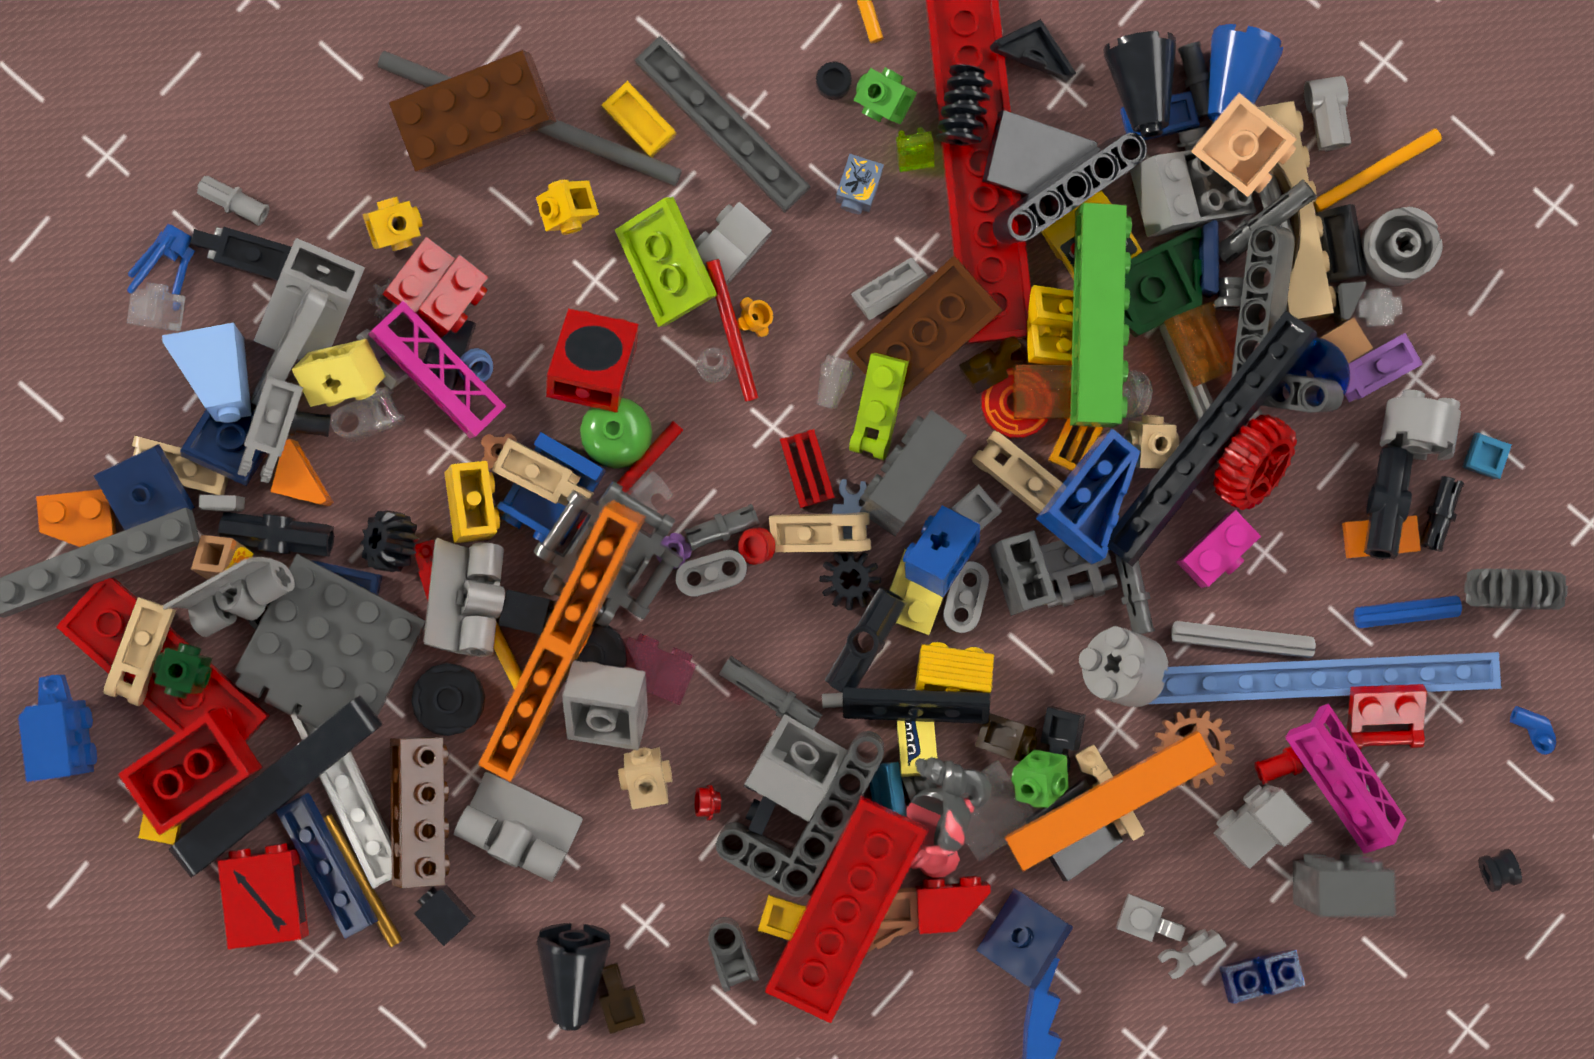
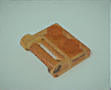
[1164,301,1234,387]

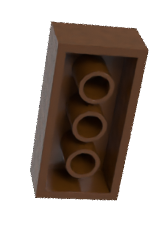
[389,50,557,173]

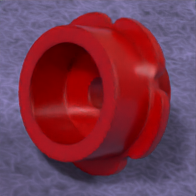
[694,785,721,821]

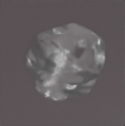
[1122,369,1153,419]

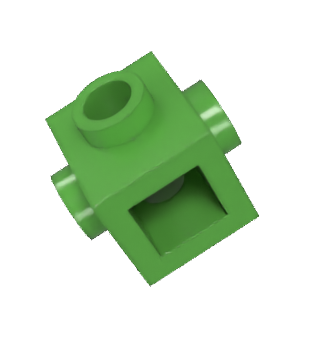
[854,67,917,125]
[1012,749,1069,808]

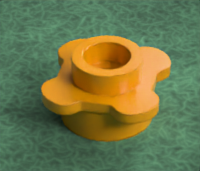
[737,297,773,337]

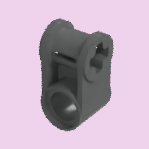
[708,917,760,992]

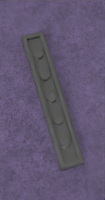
[635,36,810,213]

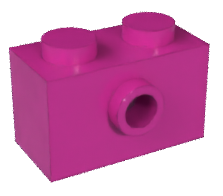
[1176,510,1261,588]

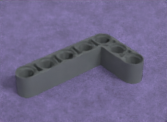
[1231,224,1344,412]
[716,731,884,897]

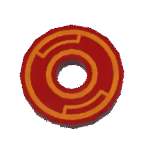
[981,367,1053,439]

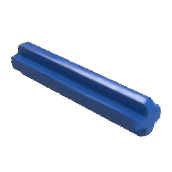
[1353,596,1462,628]

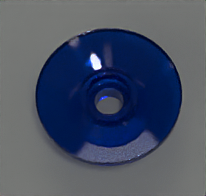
[1284,337,1350,405]

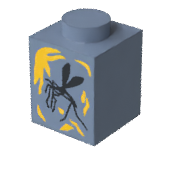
[836,154,884,214]

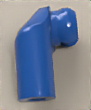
[1510,706,1557,755]

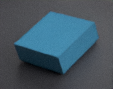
[1463,433,1512,479]

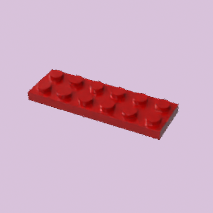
[56,577,270,742]
[765,796,928,1023]

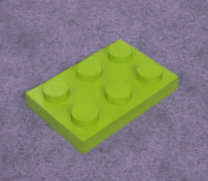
[615,197,717,327]

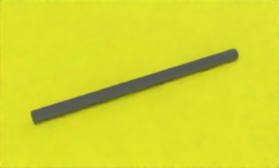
[378,51,682,186]

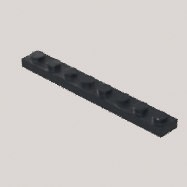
[1107,311,1318,567]

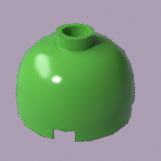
[580,397,653,469]

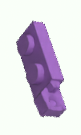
[1320,333,1423,402]

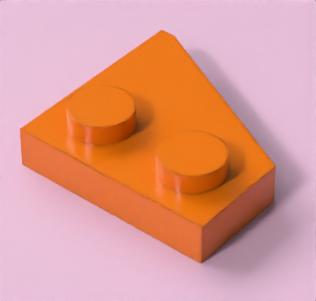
[36,489,117,547]

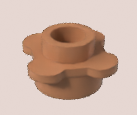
[481,434,517,470]

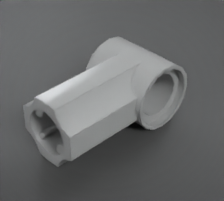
[1304,76,1351,151]

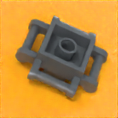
[533,481,684,628]

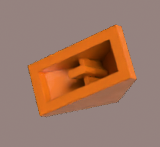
[270,438,334,507]

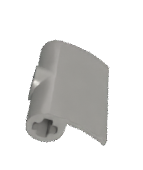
[424,538,505,657]
[163,557,294,637]
[453,772,583,882]

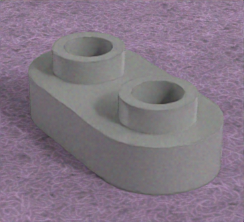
[676,550,747,597]
[943,561,989,633]

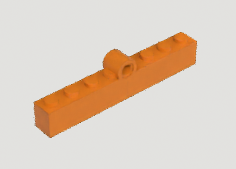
[478,500,646,782]

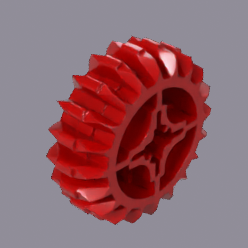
[1213,414,1297,510]

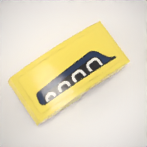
[897,721,937,777]

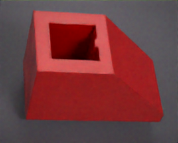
[915,876,991,934]

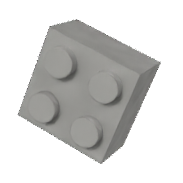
[562,661,648,750]
[745,714,848,821]

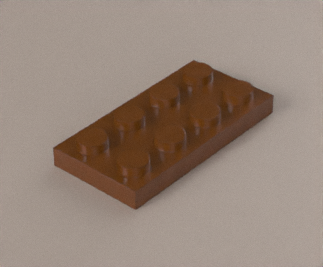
[846,256,1003,401]

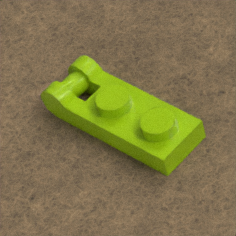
[849,353,909,460]

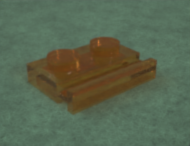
[1013,365,1072,419]

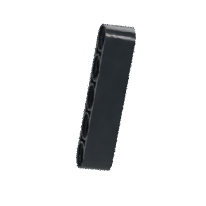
[993,133,1147,244]

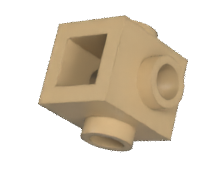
[1124,415,1179,469]
[618,747,673,809]

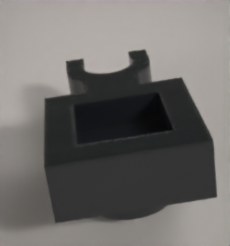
[1041,706,1086,773]

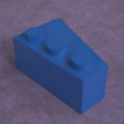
[1036,428,1140,565]

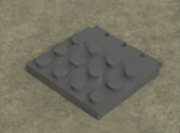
[235,554,426,729]

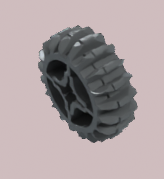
[1464,569,1568,610]

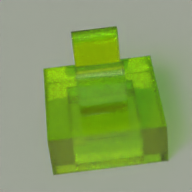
[895,127,935,172]

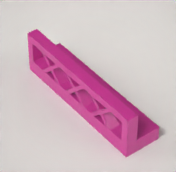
[368,301,506,438]
[1285,703,1407,854]

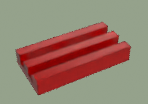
[780,429,835,509]

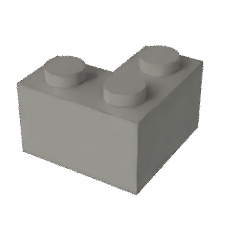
[1213,784,1312,869]

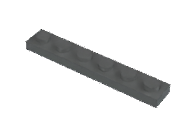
[0,507,200,618]

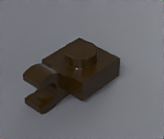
[959,336,1026,394]
[599,963,646,1034]

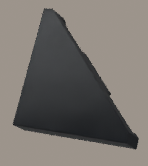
[989,19,1077,81]

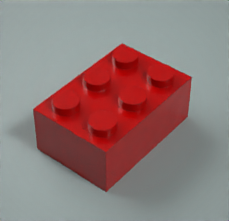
[118,707,263,836]

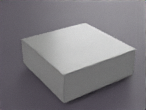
[951,484,1002,530]
[199,495,245,512]

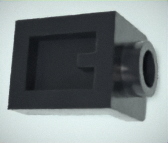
[743,778,776,835]

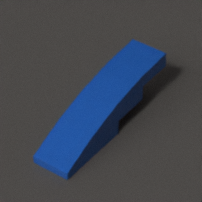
[1022,956,1062,1059]

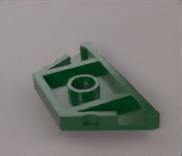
[1124,227,1202,337]

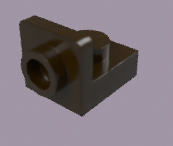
[975,713,1037,762]

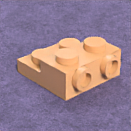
[1191,92,1297,197]

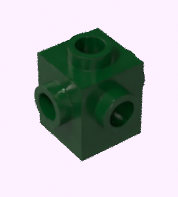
[154,643,212,699]

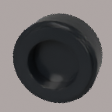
[816,61,852,100]

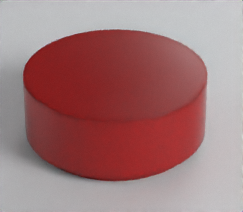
[738,527,775,565]

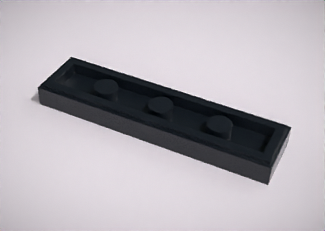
[842,688,990,724]

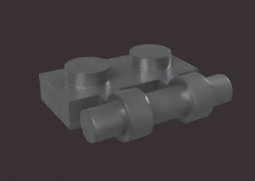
[1040,540,1118,608]

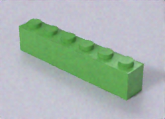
[1070,203,1132,428]

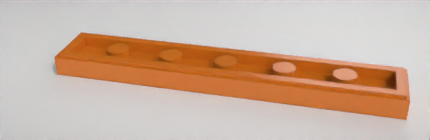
[1004,731,1217,871]

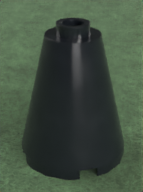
[1103,31,1176,137]
[537,923,611,1031]

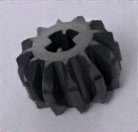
[360,510,419,572]
[819,551,881,611]

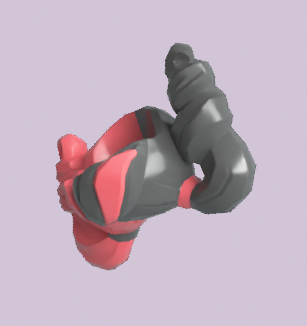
[906,757,991,878]

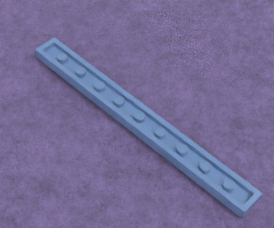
[1149,652,1501,704]

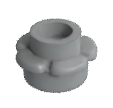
[1177,126,1207,151]

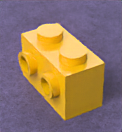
[444,461,500,543]

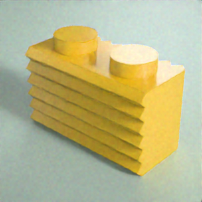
[915,642,994,693]

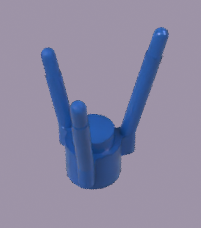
[127,224,195,310]

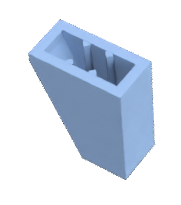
[162,322,252,423]

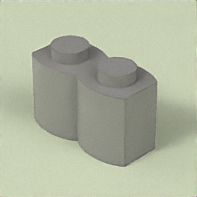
[694,201,772,285]

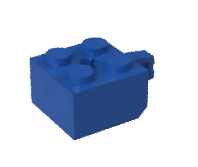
[18,675,97,782]

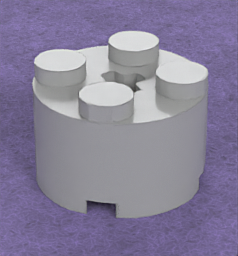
[1361,207,1443,286]
[1380,390,1461,460]
[1079,626,1168,707]

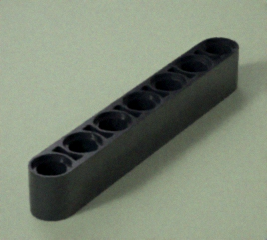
[168,695,383,878]

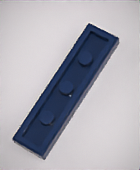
[276,793,378,939]

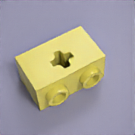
[292,339,385,407]

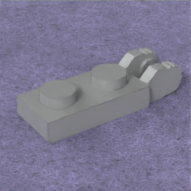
[238,376,303,483]

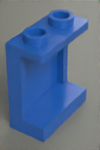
[497,432,606,546]

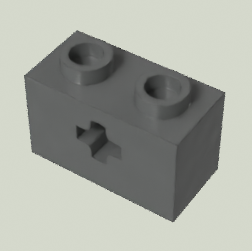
[988,531,1057,616]

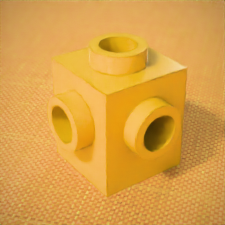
[536,179,599,235]
[362,196,423,251]

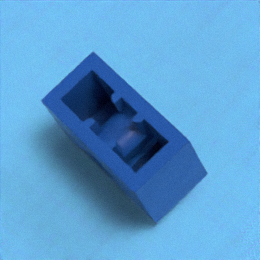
[903,506,980,597]

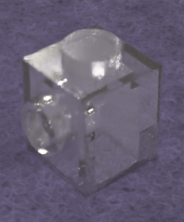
[127,282,186,331]

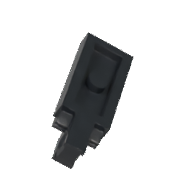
[190,226,292,281]

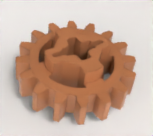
[1152,708,1234,788]

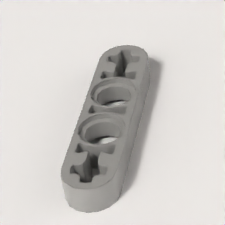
[251,286,328,406]

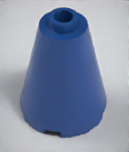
[1208,24,1284,123]

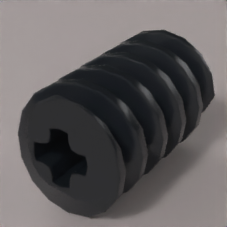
[936,64,993,146]

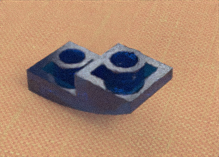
[1219,949,1305,1004]

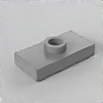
[851,257,928,320]

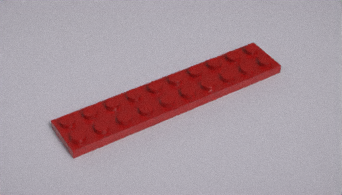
[925,0,1031,344]

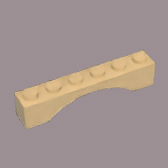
[1258,101,1336,322]

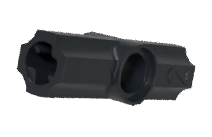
[1364,447,1414,560]
[218,512,335,557]
[825,586,908,693]

